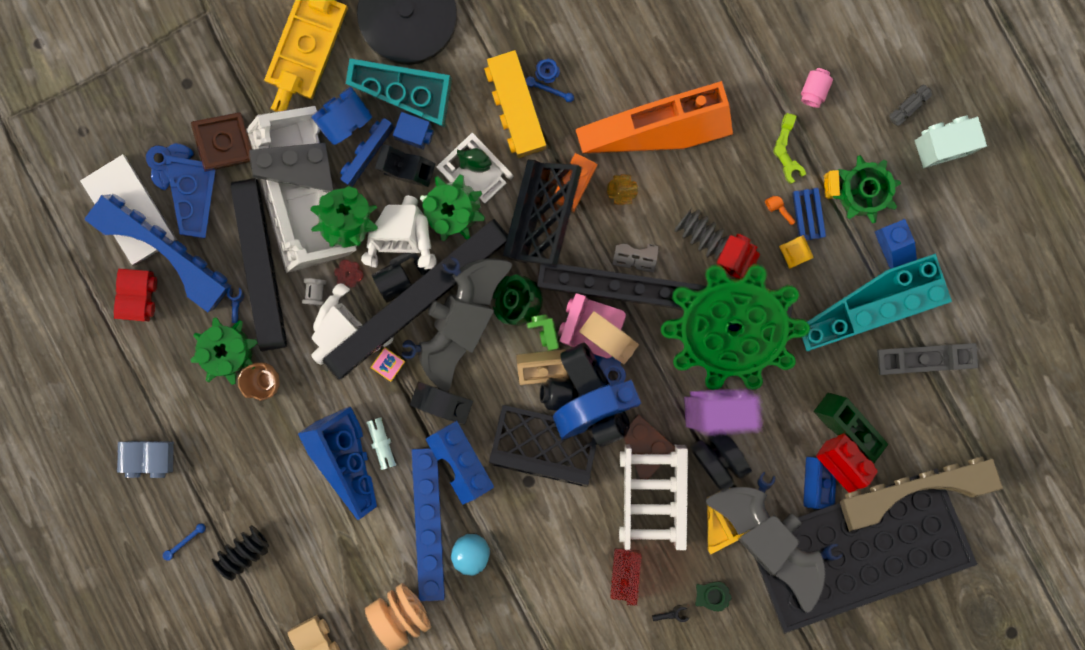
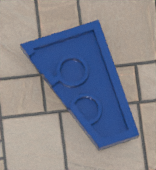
[165,155,215,239]

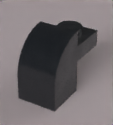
[375,144,436,187]
[410,381,473,425]

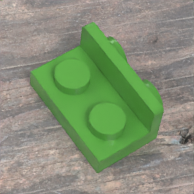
[527,314,560,351]

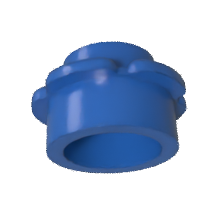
[535,59,560,83]

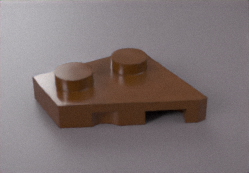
[624,414,675,479]

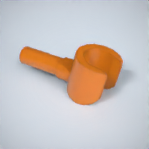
[765,196,796,225]

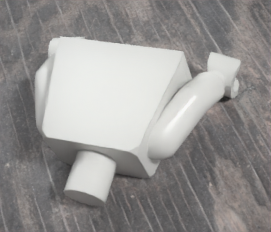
[361,196,436,269]
[311,283,393,365]

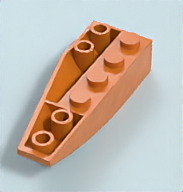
[575,81,733,154]

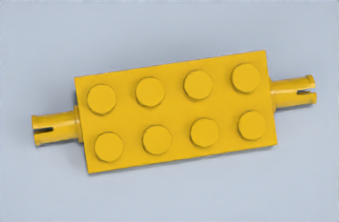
[264,0,348,112]

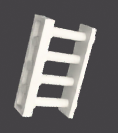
[619,444,688,550]

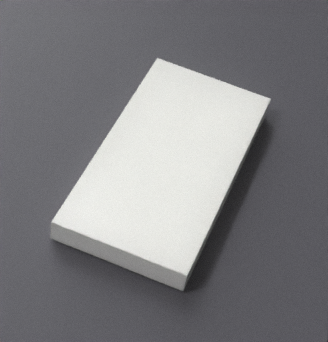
[80,154,177,266]

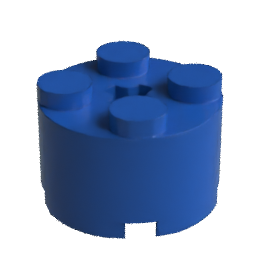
[311,87,372,145]

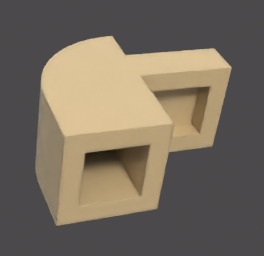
[579,311,639,365]

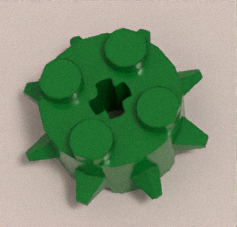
[833,155,901,224]
[420,174,485,241]
[311,186,378,248]
[190,317,258,385]

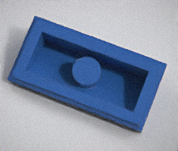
[803,457,836,509]

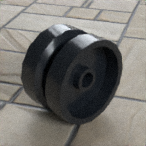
[690,432,752,492]

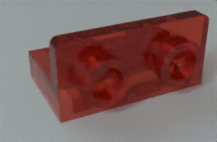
[610,548,642,606]

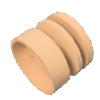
[365,583,431,650]

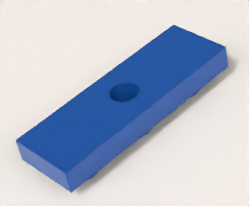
[340,118,394,187]

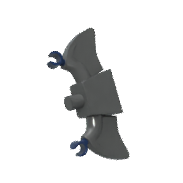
[402,257,512,391]
[706,472,842,612]

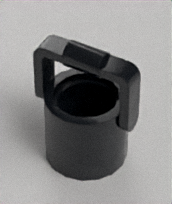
[372,253,429,303]

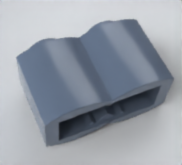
[117,441,174,478]

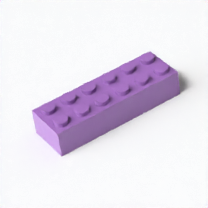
[684,389,760,433]

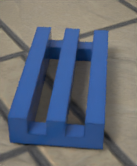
[792,188,826,240]

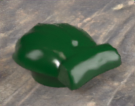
[457,148,492,173]
[695,582,732,612]

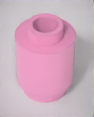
[801,68,833,108]

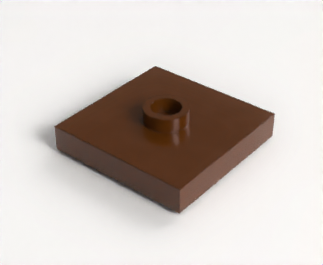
[191,112,252,172]

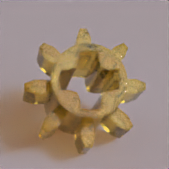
[607,174,638,205]

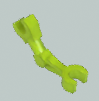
[773,113,806,184]

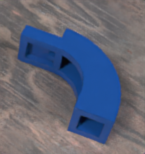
[553,380,641,440]

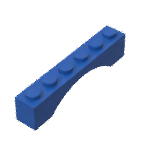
[84,194,232,312]

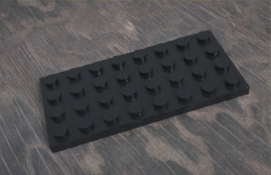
[755,468,978,634]

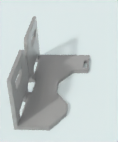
[612,244,659,272]

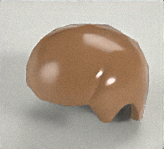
[238,362,280,401]

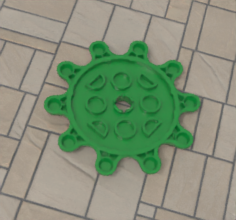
[661,264,810,390]

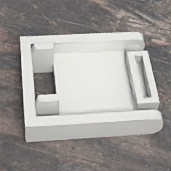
[436,133,514,208]

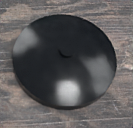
[357,0,457,65]

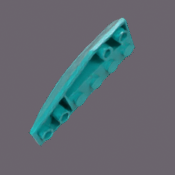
[801,254,952,351]

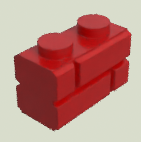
[816,433,878,493]

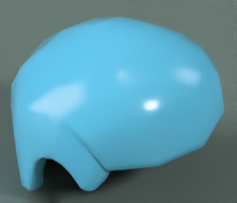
[451,534,490,576]

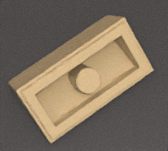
[517,350,569,385]

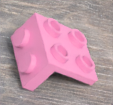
[558,293,626,359]

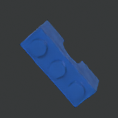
[425,421,494,505]

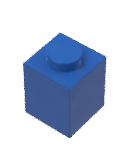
[393,112,434,149]

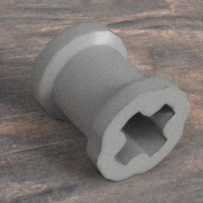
[302,278,327,306]

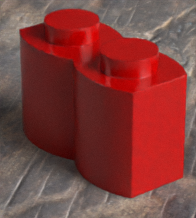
[716,234,760,279]
[114,268,157,321]

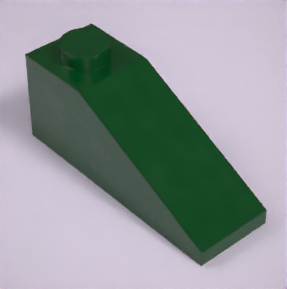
[813,392,888,464]

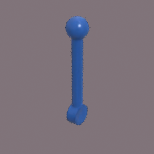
[525,77,574,102]
[163,523,206,561]

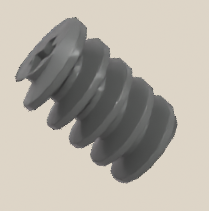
[674,208,730,260]

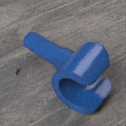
[227,287,245,323]

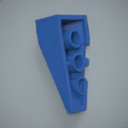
[298,406,377,520]

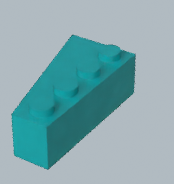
[346,58,452,127]

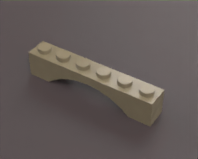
[840,457,1003,531]

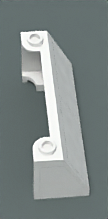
[246,106,357,273]

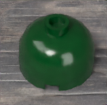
[492,274,543,325]

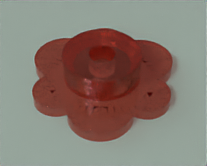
[334,260,363,288]

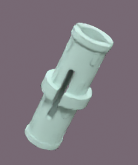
[366,417,396,470]

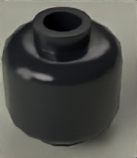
[539,378,578,411]

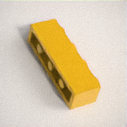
[484,50,546,158]

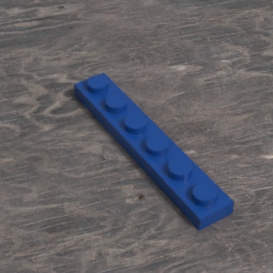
[412,448,445,601]

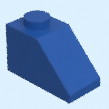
[874,219,917,269]

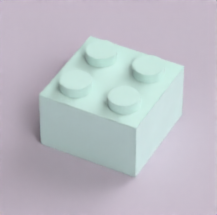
[915,115,987,168]

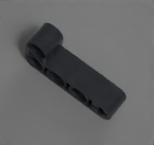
[560,342,630,448]

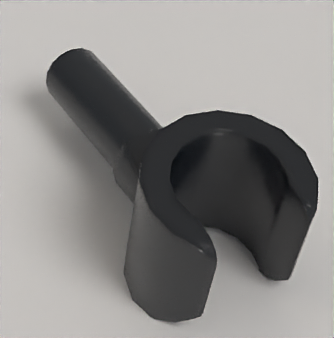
[652,605,689,622]

